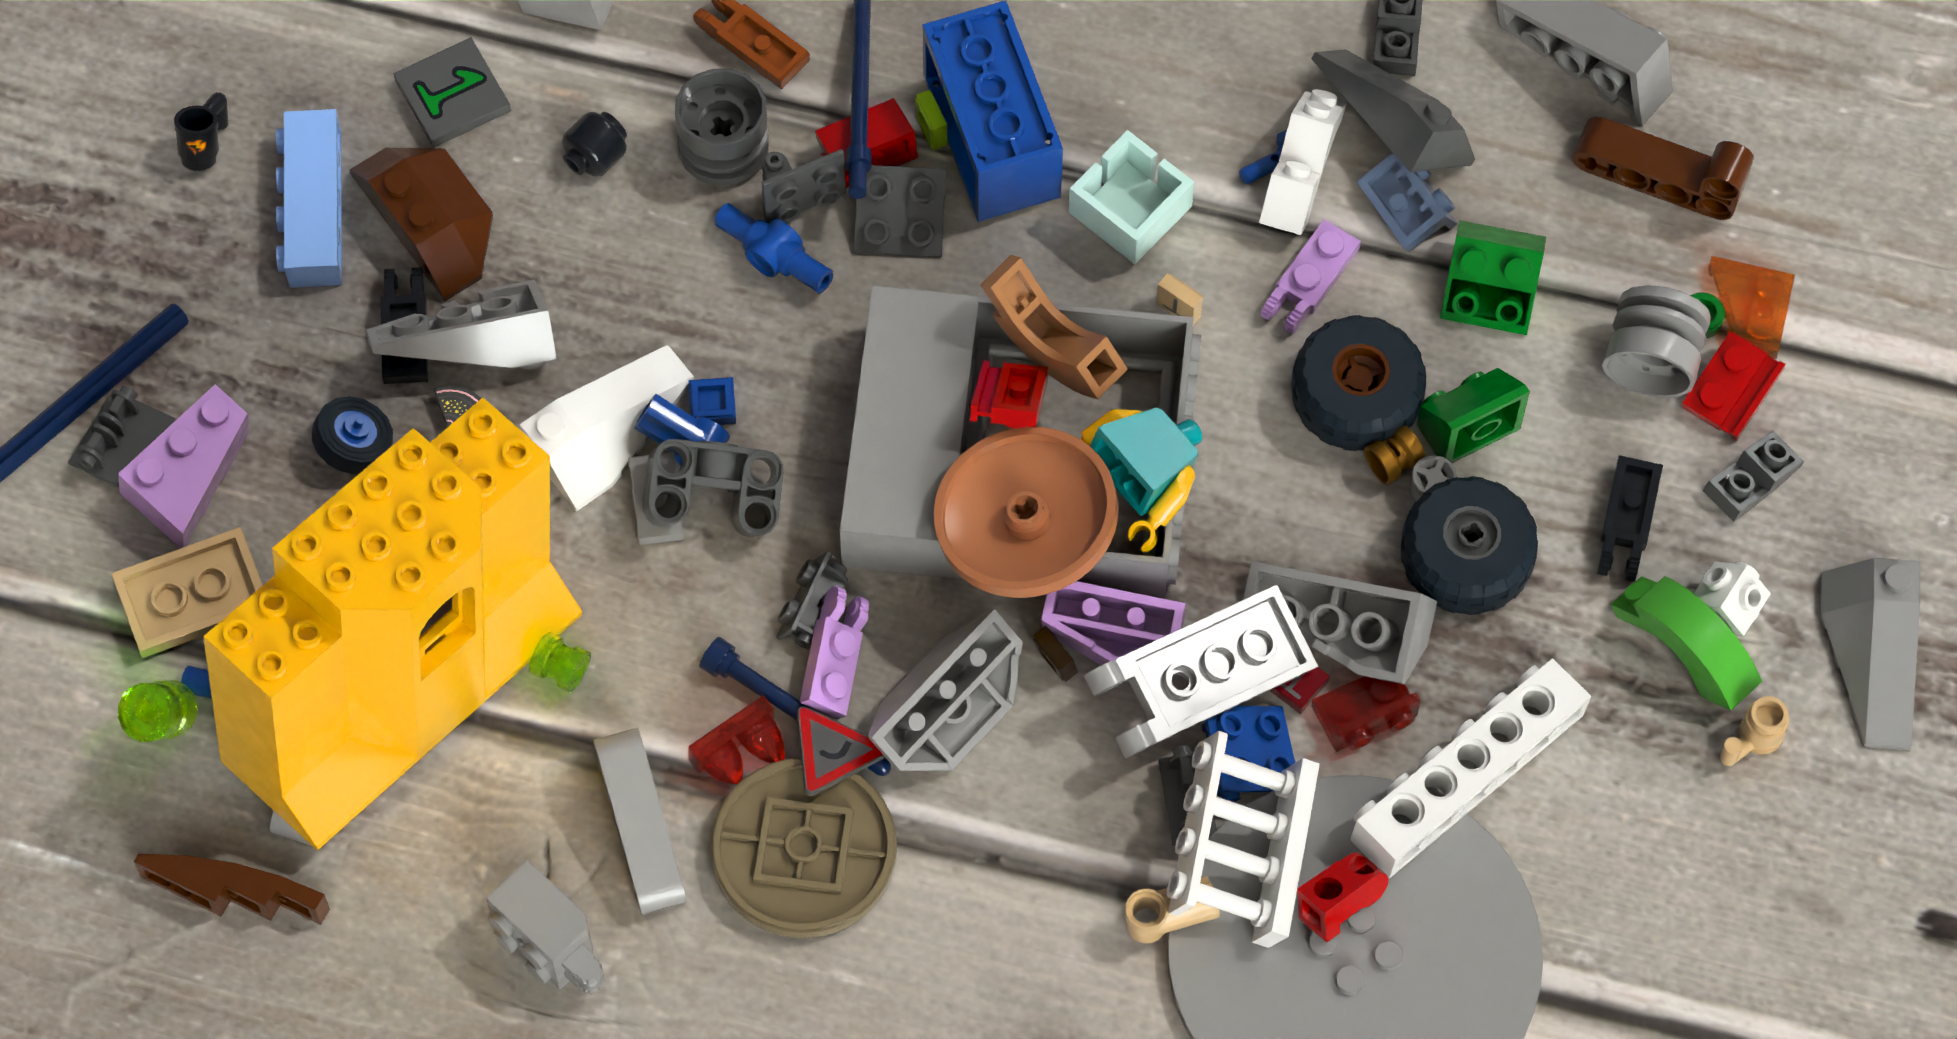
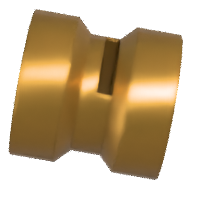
[1364,425,1426,485]

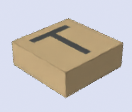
[1156,273,1203,326]

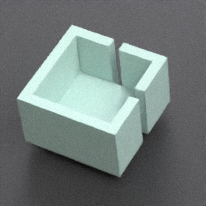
[1069,130,1194,264]

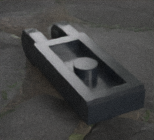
[381,267,428,384]
[1597,455,1663,582]

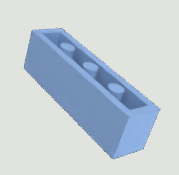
[276,109,342,288]

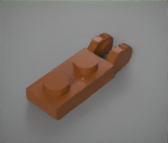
[693,0,810,90]

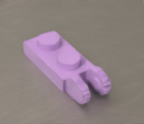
[1260,219,1361,334]
[800,585,870,719]

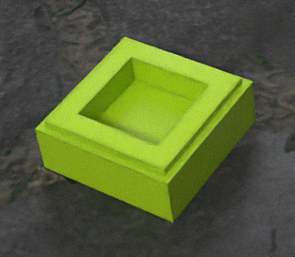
[915,89,948,150]

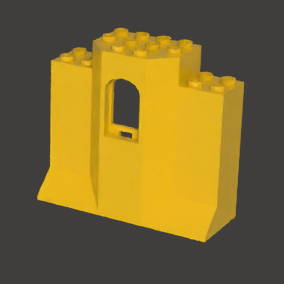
[203,398,582,851]

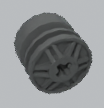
[675,69,769,185]

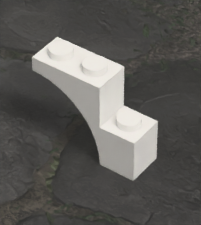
[1259,89,1347,235]

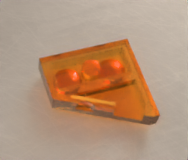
[1708,256,1795,359]

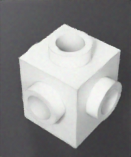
[1694,561,1771,636]

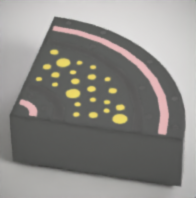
[434,386,481,427]

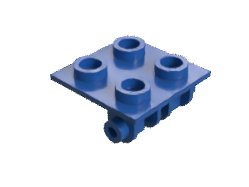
[1201,706,1295,802]

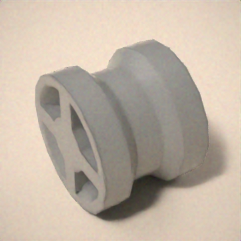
[1409,455,1457,503]

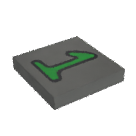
[393,37,511,148]

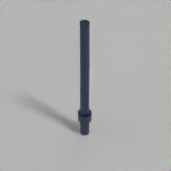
[845,0,872,199]

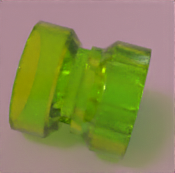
[529,632,591,692]

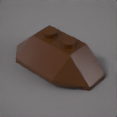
[349,147,493,301]

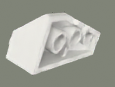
[519,345,694,512]

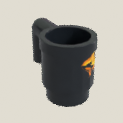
[174,92,228,171]

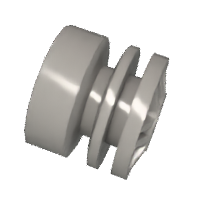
[1602,285,1711,398]

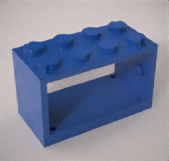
[922,0,1063,222]

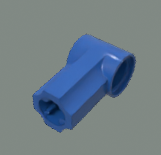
[634,394,730,466]

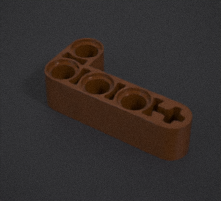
[1572,117,1754,220]

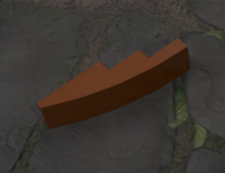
[134,854,330,925]

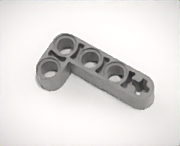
[592,728,687,915]

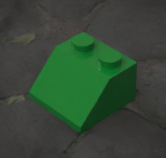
[1417,368,1530,463]

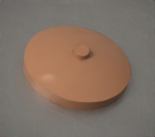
[933,427,1119,598]

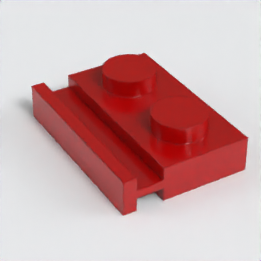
[1682,331,1786,441]
[970,360,1048,429]

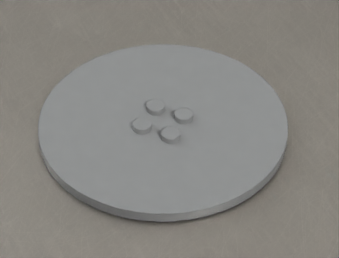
[1168,775,1543,1039]

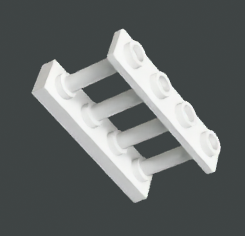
[1167,731,1320,948]

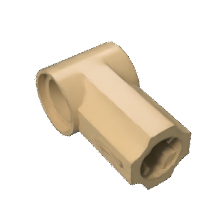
[1125,876,1220,943]

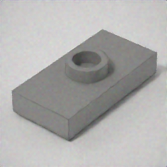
[628,452,684,545]

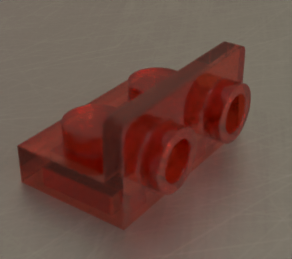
[1311,676,1421,752]

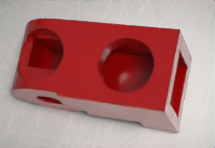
[1297,852,1389,943]

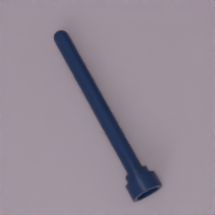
[699,637,891,776]

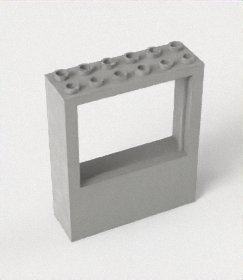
[840,285,1201,599]

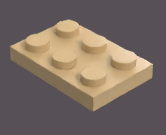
[111,527,263,658]

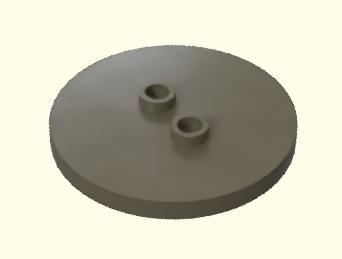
[711,758,897,938]

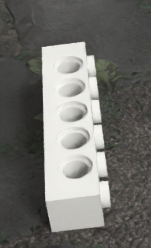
[1350,658,1591,879]

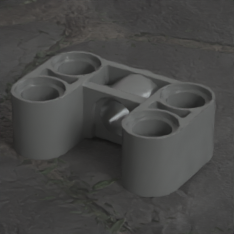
[643,439,784,538]

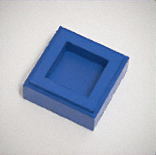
[689,377,736,425]

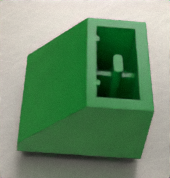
[1440,220,1546,335]

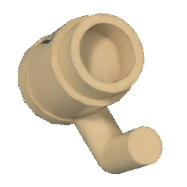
[1720,696,1789,766]

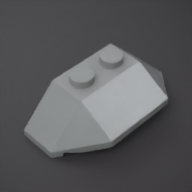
[868,609,1023,771]

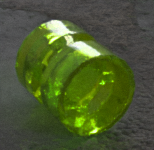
[118,679,197,742]

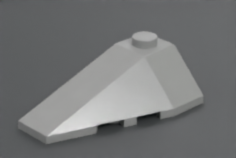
[366,279,557,369]

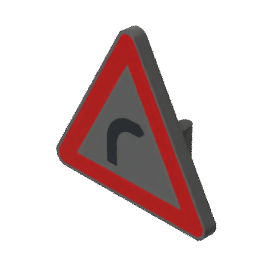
[797,706,886,796]

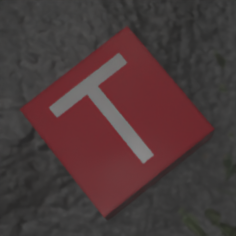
[1270,667,1330,714]

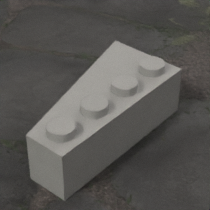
[1496,0,1673,126]

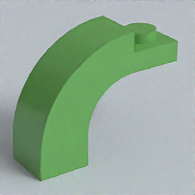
[1611,576,1763,710]

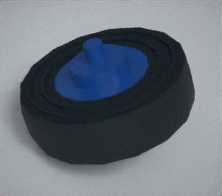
[312,396,393,474]

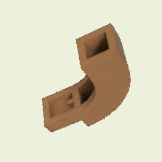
[980,255,1128,399]

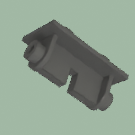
[776,551,848,649]
[1158,745,1217,846]

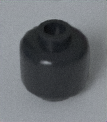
[562,112,627,177]

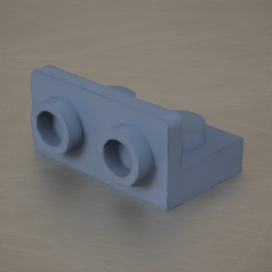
[1356,153,1458,252]

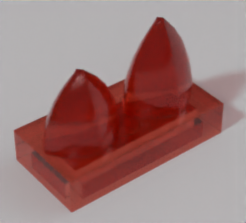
[688,695,785,784]

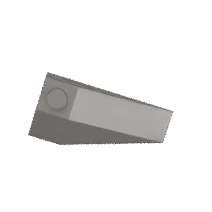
[1820,558,1920,751]
[1243,561,1437,684]

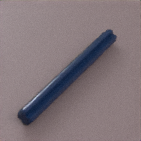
[0,304,189,482]

